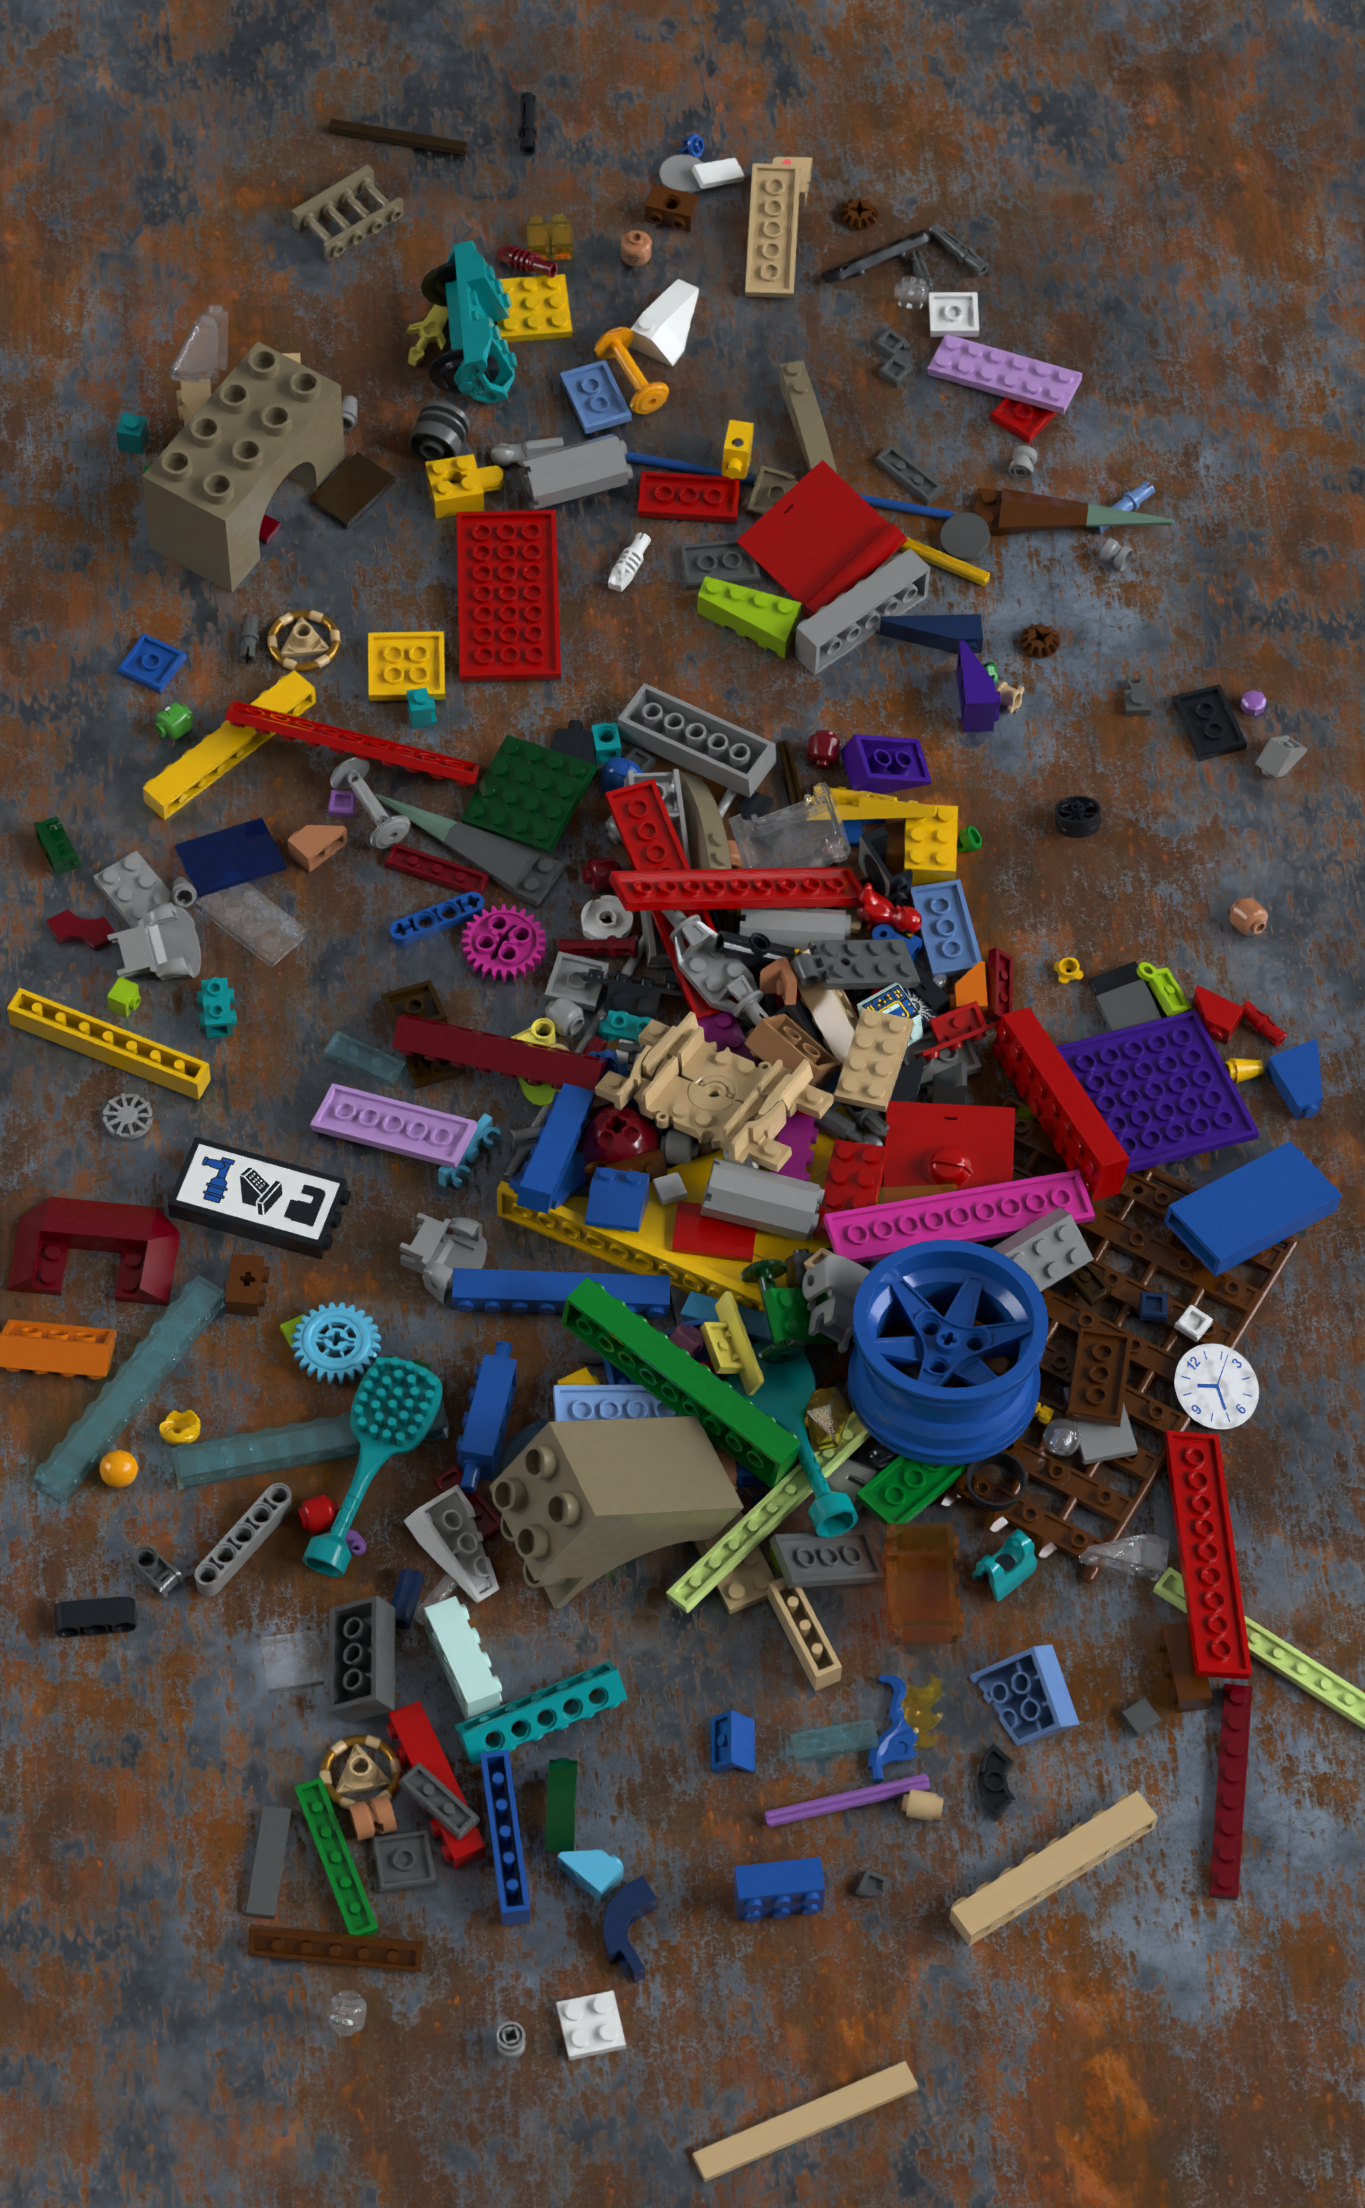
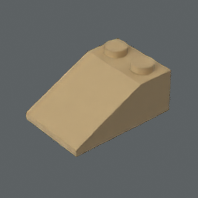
[176,378,211,425]

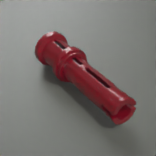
[558,935,639,959]

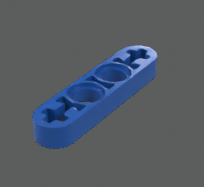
[389,892,484,946]

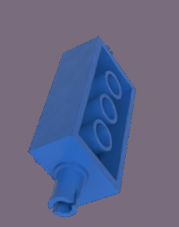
[456,1341,517,1494]

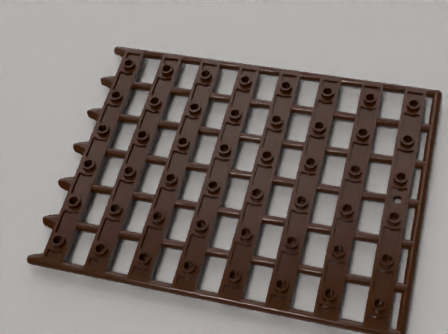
[805,1095,1298,1584]

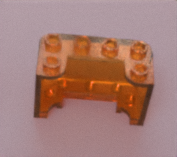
[883,1523,964,1645]

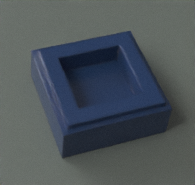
[1139,1292,1168,1322]

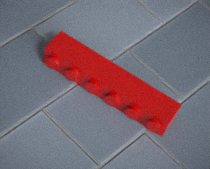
[386,1700,486,1870]

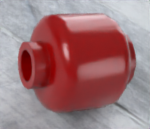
[297,1494,339,1534]

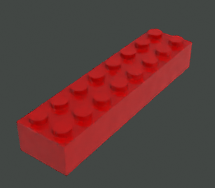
[992,1007,1130,1202]

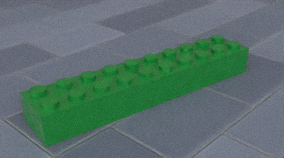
[561,1277,801,1489]

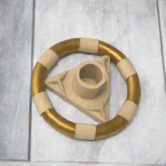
[267,610,341,672]
[319,1734,403,1811]

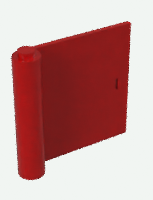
[736,459,908,619]
[882,1101,1015,1238]

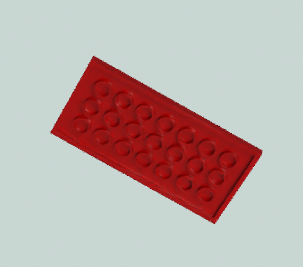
[456,510,561,682]

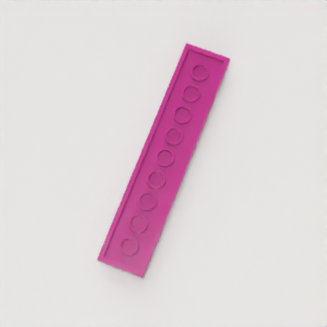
[823,1170,1095,1263]

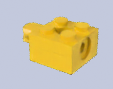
[425,454,503,519]

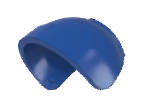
[600,757,644,794]

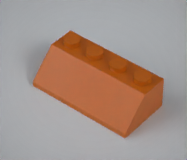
[0,1319,117,1379]

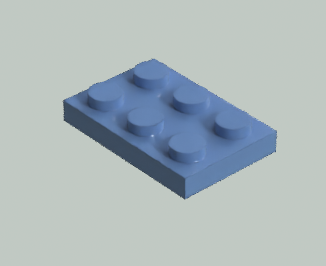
[560,360,632,434]

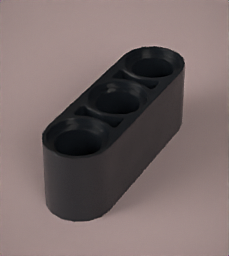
[54,1597,137,1638]

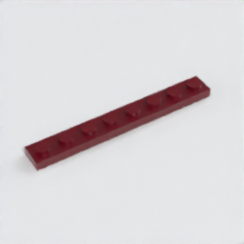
[1209,1683,1253,1901]

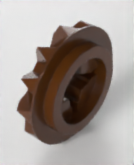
[840,197,879,230]
[1020,622,1060,658]

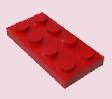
[638,471,740,523]
[813,1140,889,1242]

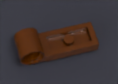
[584,1149,668,1193]

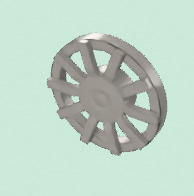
[103,1093,153,1140]

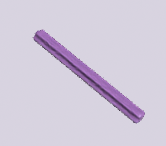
[764,1774,930,1827]

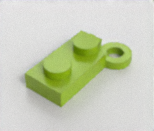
[1137,962,1192,1017]

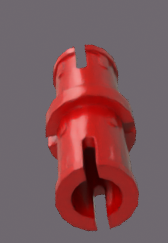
[1241,1000,1288,1047]

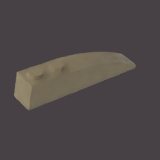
[779,360,837,473]
[679,771,732,870]

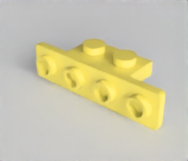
[700,1291,764,1395]

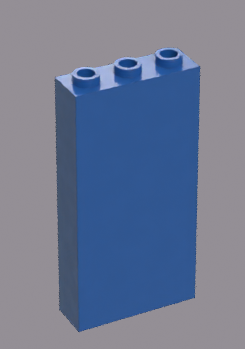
[1164,1141,1342,1277]

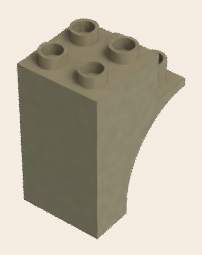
[489,1416,744,1608]

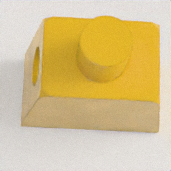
[721,420,754,479]

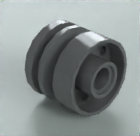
[408,401,470,462]

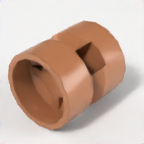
[348,1794,397,1841]

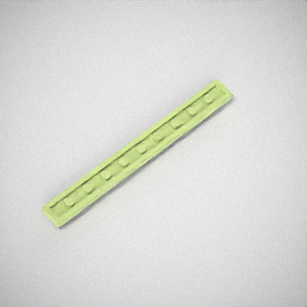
[666,1411,871,1613]
[1153,1567,1365,1729]

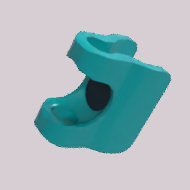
[971,1529,1037,1602]

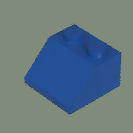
[585,1167,649,1232]

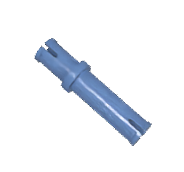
[1091,481,1155,535]

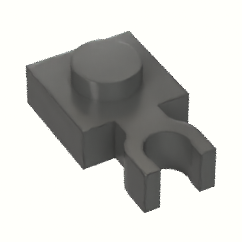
[1123,675,1152,717]

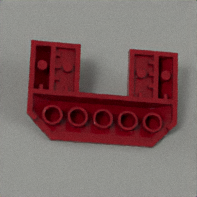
[7,1197,180,1306]

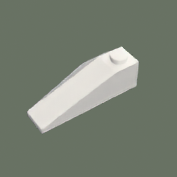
[630,279,699,367]
[404,1485,499,1603]

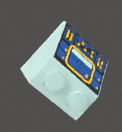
[857,982,924,1046]

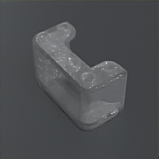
[728,782,852,869]

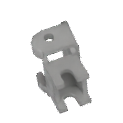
[107,902,201,981]

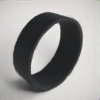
[966,1451,1027,1511]

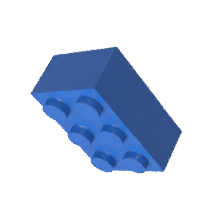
[733,1857,825,1922]

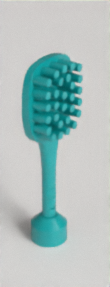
[727,1341,858,1538]
[302,1357,443,1578]

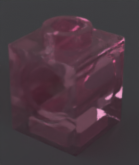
[669,1323,703,1358]

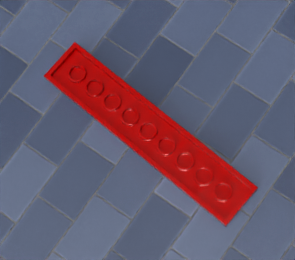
[225,700,481,786]
[605,778,739,1020]
[609,867,863,912]
[1163,1430,1252,1680]

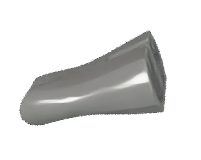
[796,1443,881,1513]

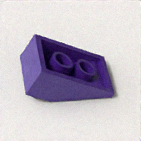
[956,641,1001,733]
[840,734,932,794]

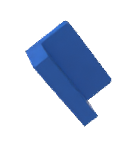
[711,1710,755,1773]

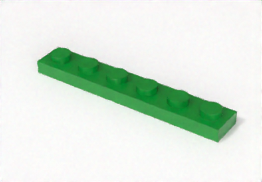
[294,1777,379,1936]

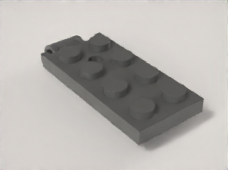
[792,939,921,990]

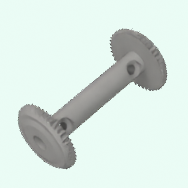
[330,757,410,848]

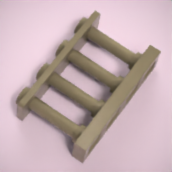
[291,165,404,261]

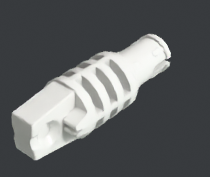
[608,532,651,592]

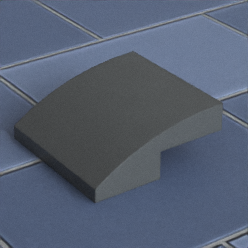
[1095,979,1161,1033]

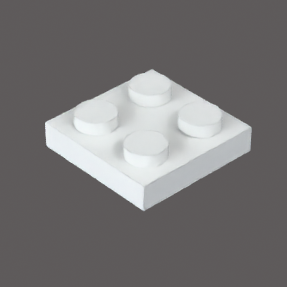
[928,292,979,337]
[557,1991,626,2061]

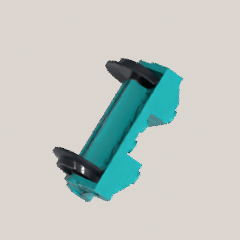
[421,240,517,404]

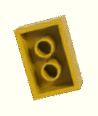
[903,805,958,886]

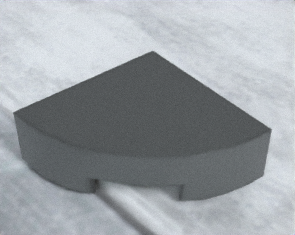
[854,1868,893,1899]

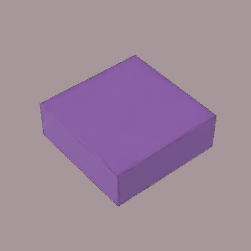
[328,790,357,818]

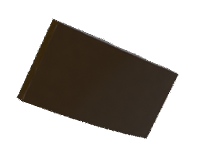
[381,980,466,1089]

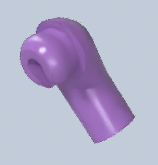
[330,1529,367,1556]

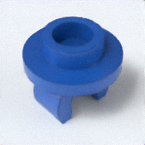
[678,134,704,158]

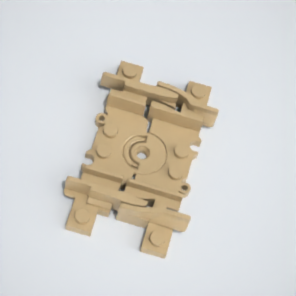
[595,1011,834,1172]

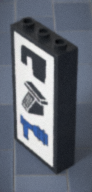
[168,1137,351,1260]

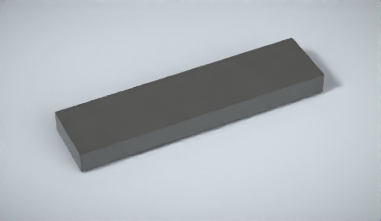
[246,1806,292,1919]

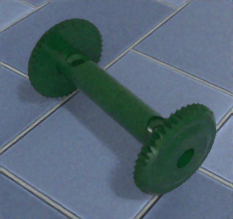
[740,1259,806,1364]

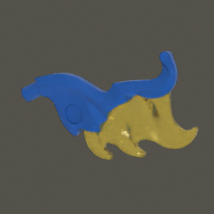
[868,1675,942,1783]

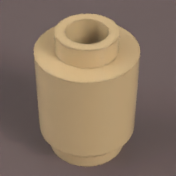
[901,1789,944,1822]

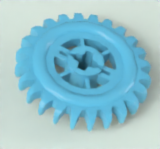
[291,1302,381,1385]

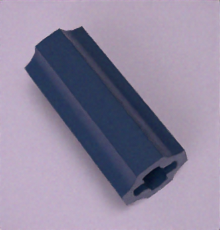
[391,1568,424,1630]

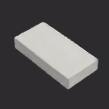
[692,158,745,189]

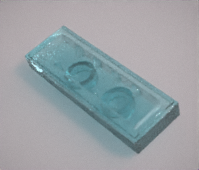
[790,1718,879,1763]

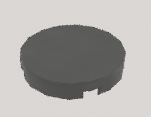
[940,512,991,561]

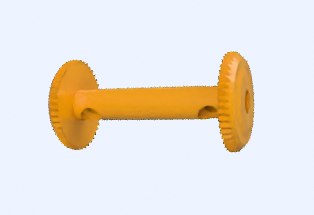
[595,327,669,414]

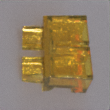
[527,214,574,260]

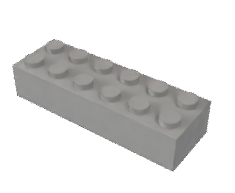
[795,549,930,676]
[617,683,776,798]

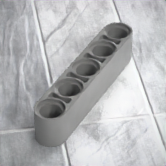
[194,1483,292,1597]

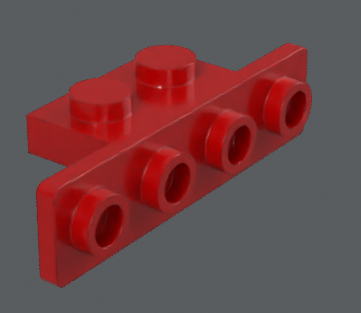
[915,1000,1000,1061]

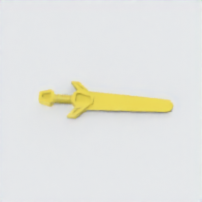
[406,304,448,366]

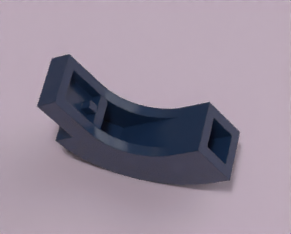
[603,1875,657,1984]

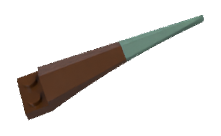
[974,488,1175,536]

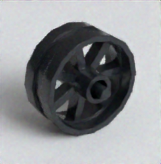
[1055,796,1101,838]

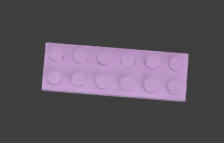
[927,334,1082,414]
[310,1083,477,1169]

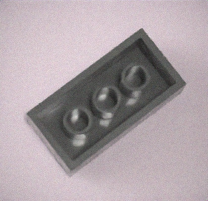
[328,1595,395,1723]

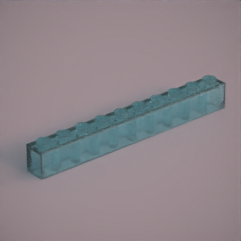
[34,1275,225,1506]
[171,1397,449,1490]

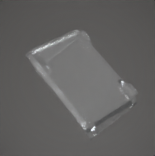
[169,305,229,383]

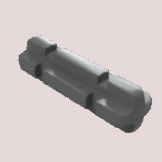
[909,251,934,293]

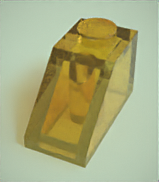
[806,1387,851,1453]

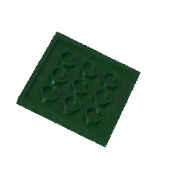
[460,735,597,855]

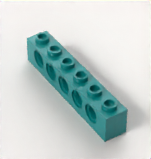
[454,1661,628,1764]

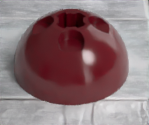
[581,1105,661,1164]

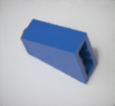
[1266,1039,1323,1121]

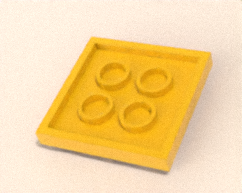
[496,274,572,342]
[368,631,445,701]

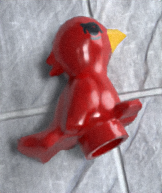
[857,883,922,937]

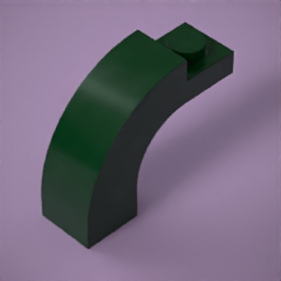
[545,1758,578,1852]

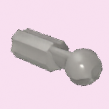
[490,437,564,467]

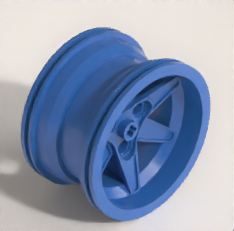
[847,1240,1048,1465]

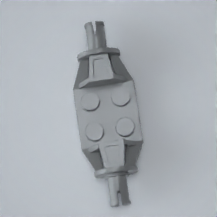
[662,910,769,1026]

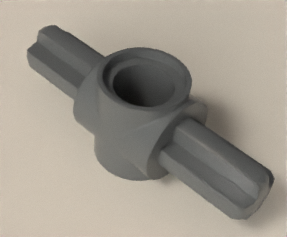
[840,1102,889,1137]

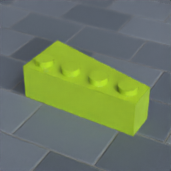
[697,576,801,659]

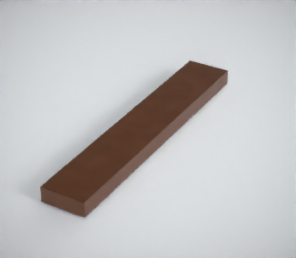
[248,1924,424,1973]

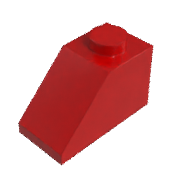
[1193,985,1244,1044]

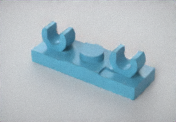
[438,1113,502,1188]

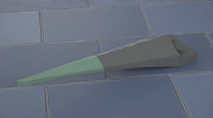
[375,794,565,907]

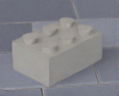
[991,1207,1093,1292]

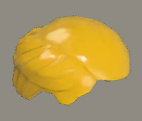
[159,1410,201,1445]

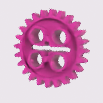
[461,904,546,983]

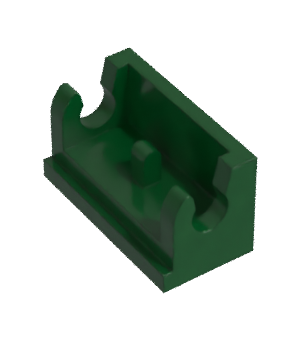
[34,817,82,877]

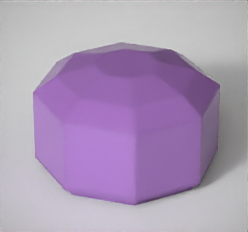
[1240,690,1266,716]

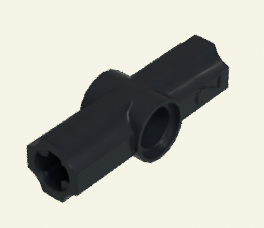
[715,931,796,967]

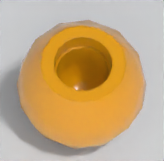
[99,1450,138,1488]

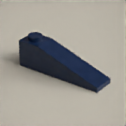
[879,614,983,654]

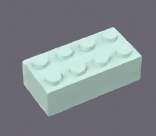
[424,1596,503,1720]

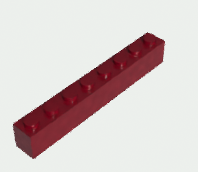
[392,1014,607,1093]

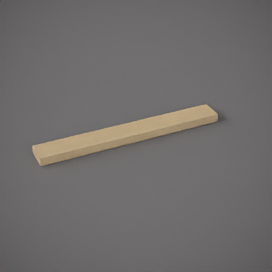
[692,2061,918,2182]

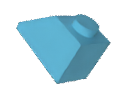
[557,1850,623,1902]

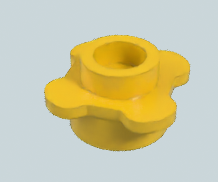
[1053,957,1083,984]

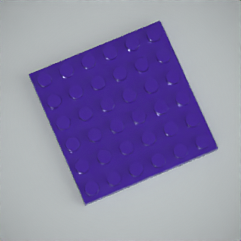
[1056,1010,1259,1174]

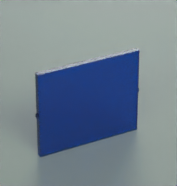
[174,817,287,898]

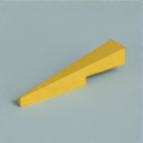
[807,782,937,821]

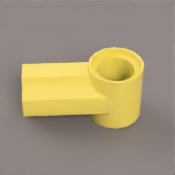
[510,1018,556,1046]

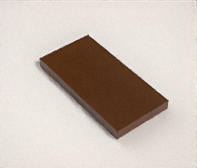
[1065,1327,1133,1427]

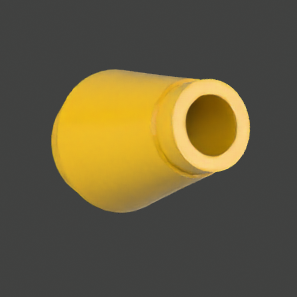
[1224,1058,1264,1084]

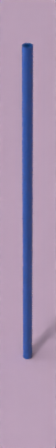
[625,451,954,520]

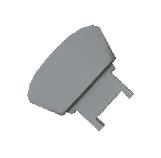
[399,1212,487,1307]
[802,1254,870,1353]

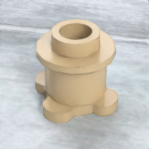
[995,681,1024,714]

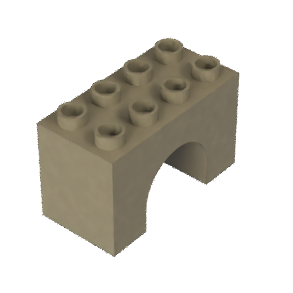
[142,341,345,593]

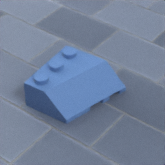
[969,1645,1080,1746]

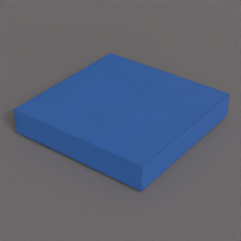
[117,633,187,694]

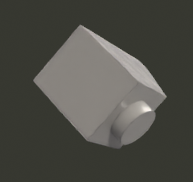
[1255,735,1307,778]

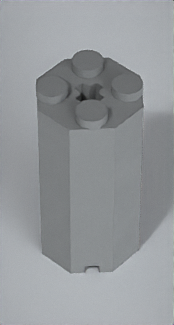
[518,434,633,510]
[738,907,851,959]
[700,1158,825,1241]

